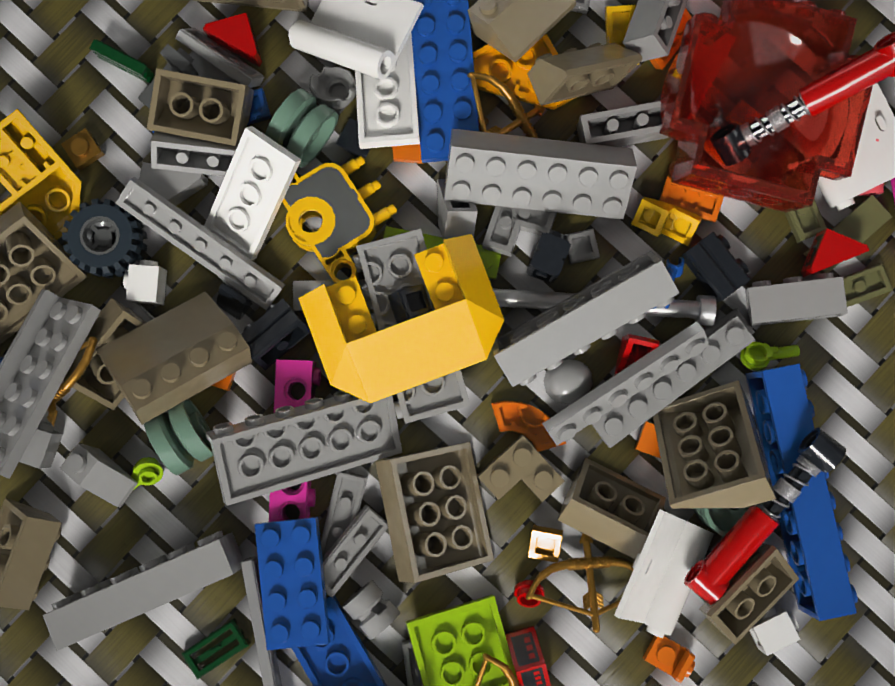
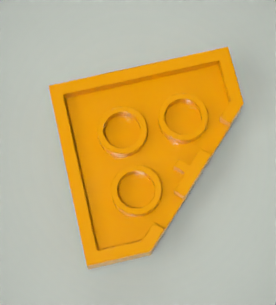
[473,34,575,110]

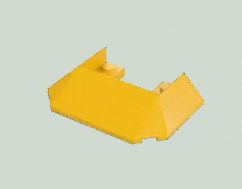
[0,109,82,240]
[298,234,504,403]

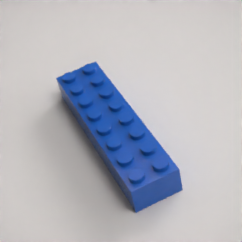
[745,364,858,621]

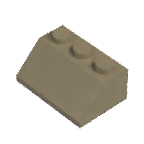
[468,0,576,63]
[527,43,643,106]
[147,68,254,147]
[63,298,147,410]
[557,457,666,559]
[0,498,62,610]
[699,544,799,645]

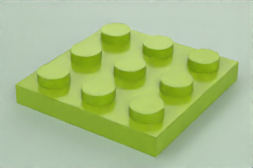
[405,595,519,686]

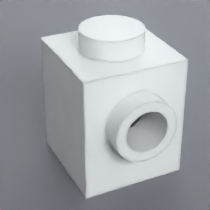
[123,260,167,305]
[749,606,801,656]

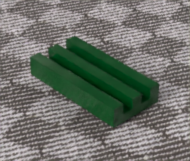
[89,39,155,84]
[181,618,251,680]

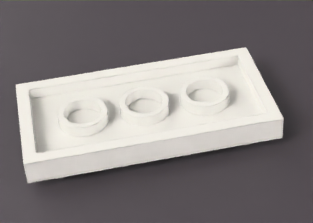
[355,33,420,149]
[204,126,301,260]

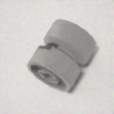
[342,580,400,640]

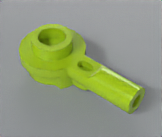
[740,342,800,371]
[131,457,163,489]

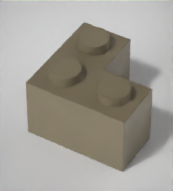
[477,435,565,502]

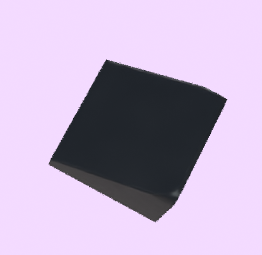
[335,118,371,158]
[216,283,252,320]
[388,284,432,324]

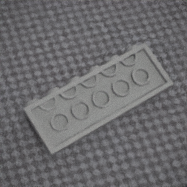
[353,228,470,424]
[0,289,101,479]
[206,391,402,506]

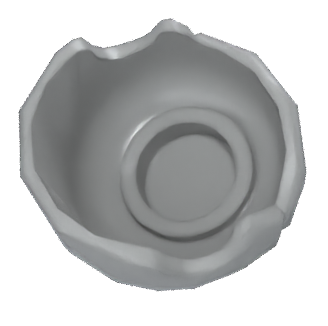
[309,66,356,110]
[544,359,593,404]

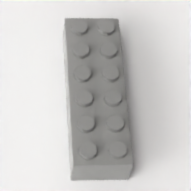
[444,129,637,219]
[493,251,680,387]
[42,531,244,651]

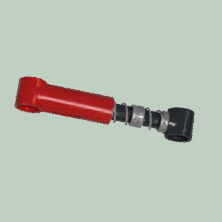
[710,32,895,166]
[684,428,846,605]

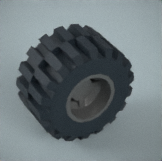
[62,199,148,278]

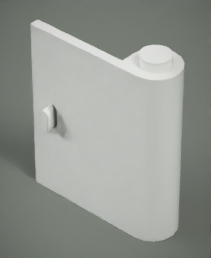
[288,0,424,80]
[789,83,895,211]
[614,509,714,638]

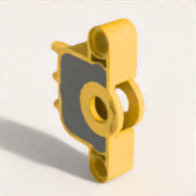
[282,156,397,284]

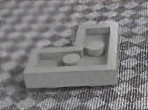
[482,206,557,257]

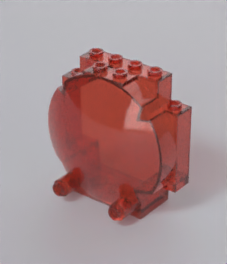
[660,0,873,213]

